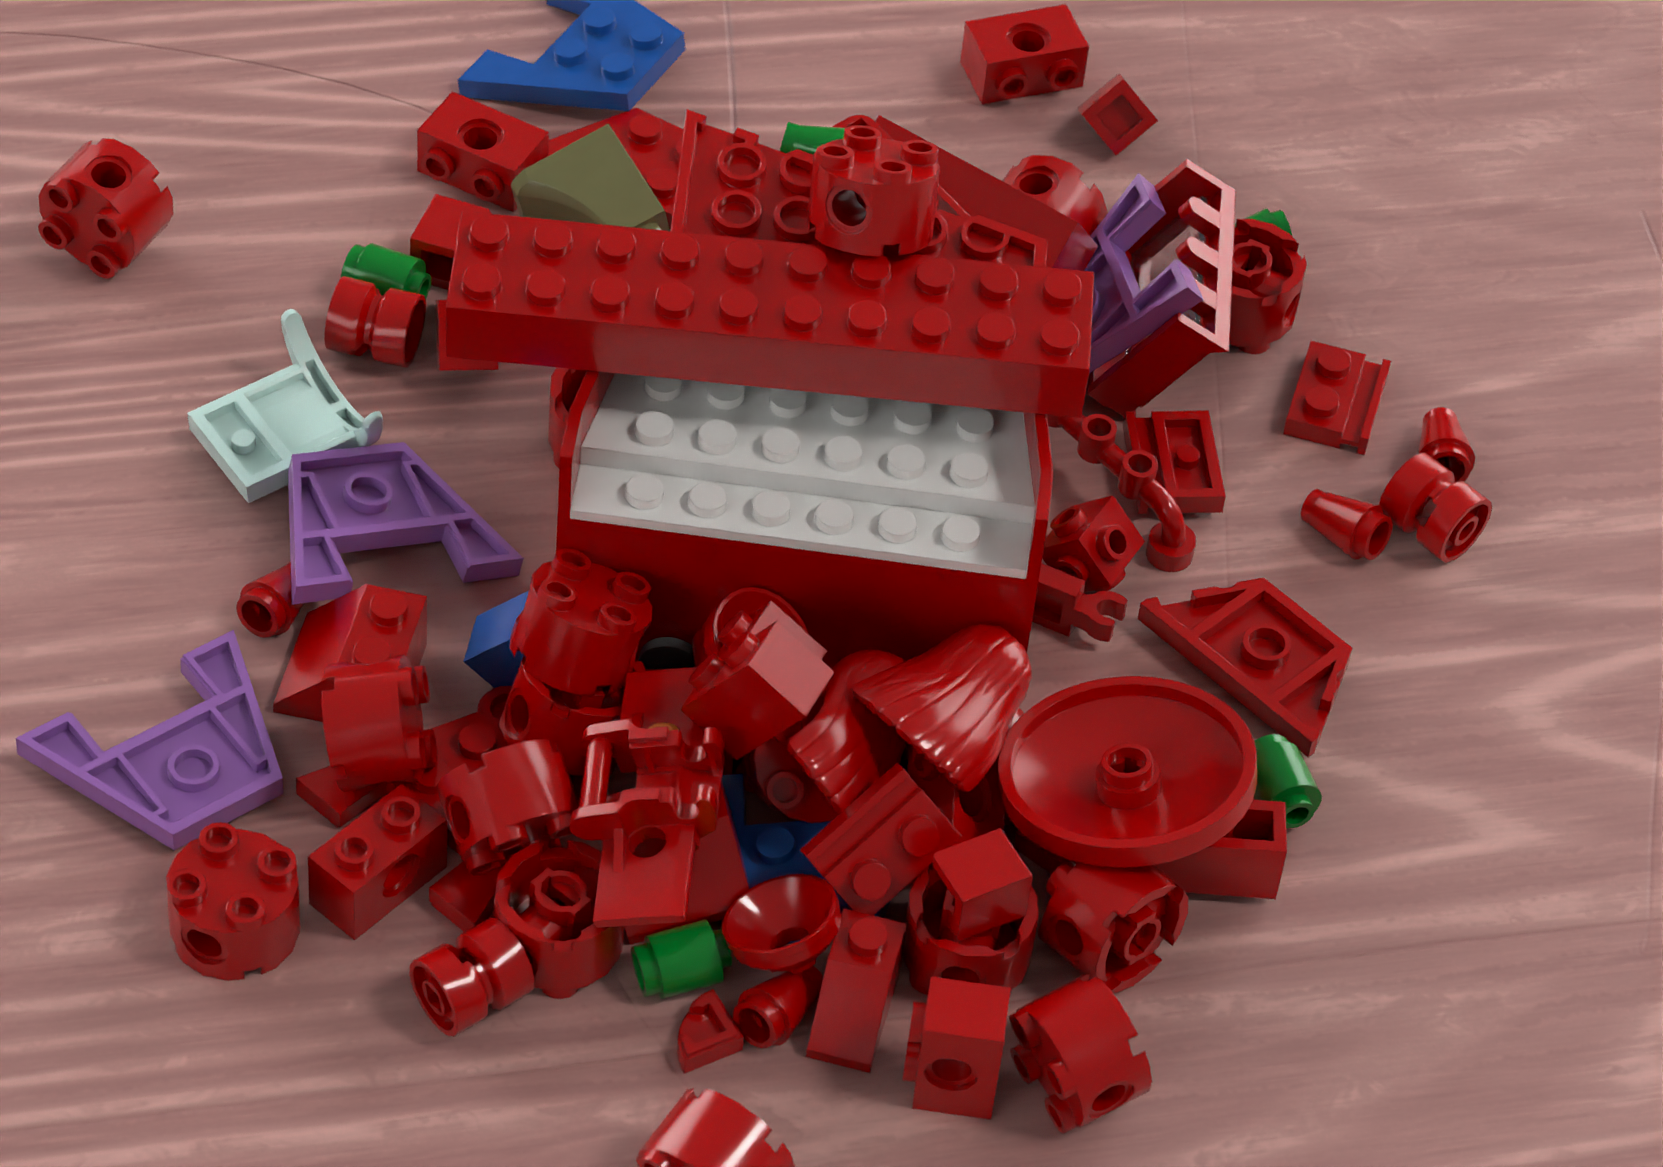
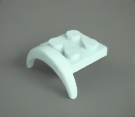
[187,309,383,503]

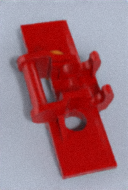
[569,667,725,928]

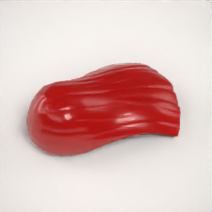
[852,624,1032,792]
[787,650,907,815]

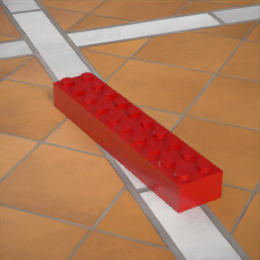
[446,211,1094,418]

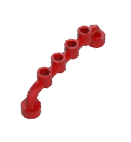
[1047,414,1196,572]

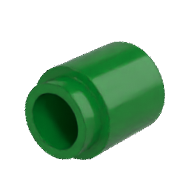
[341,243,431,299]
[1253,734,1322,828]
[631,919,732,999]

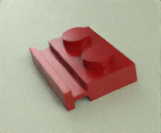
[1283,340,1391,455]
[1122,410,1226,514]
[800,763,962,916]

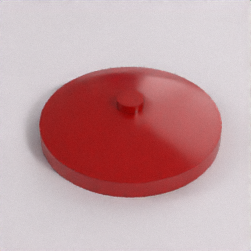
[998,676,1257,867]

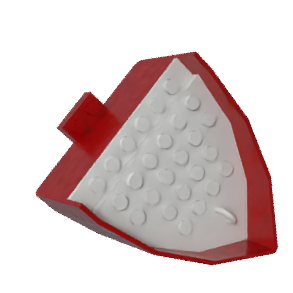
[556,115,1054,695]

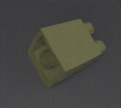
[511,123,670,231]

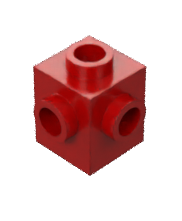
[1042,495,1145,593]

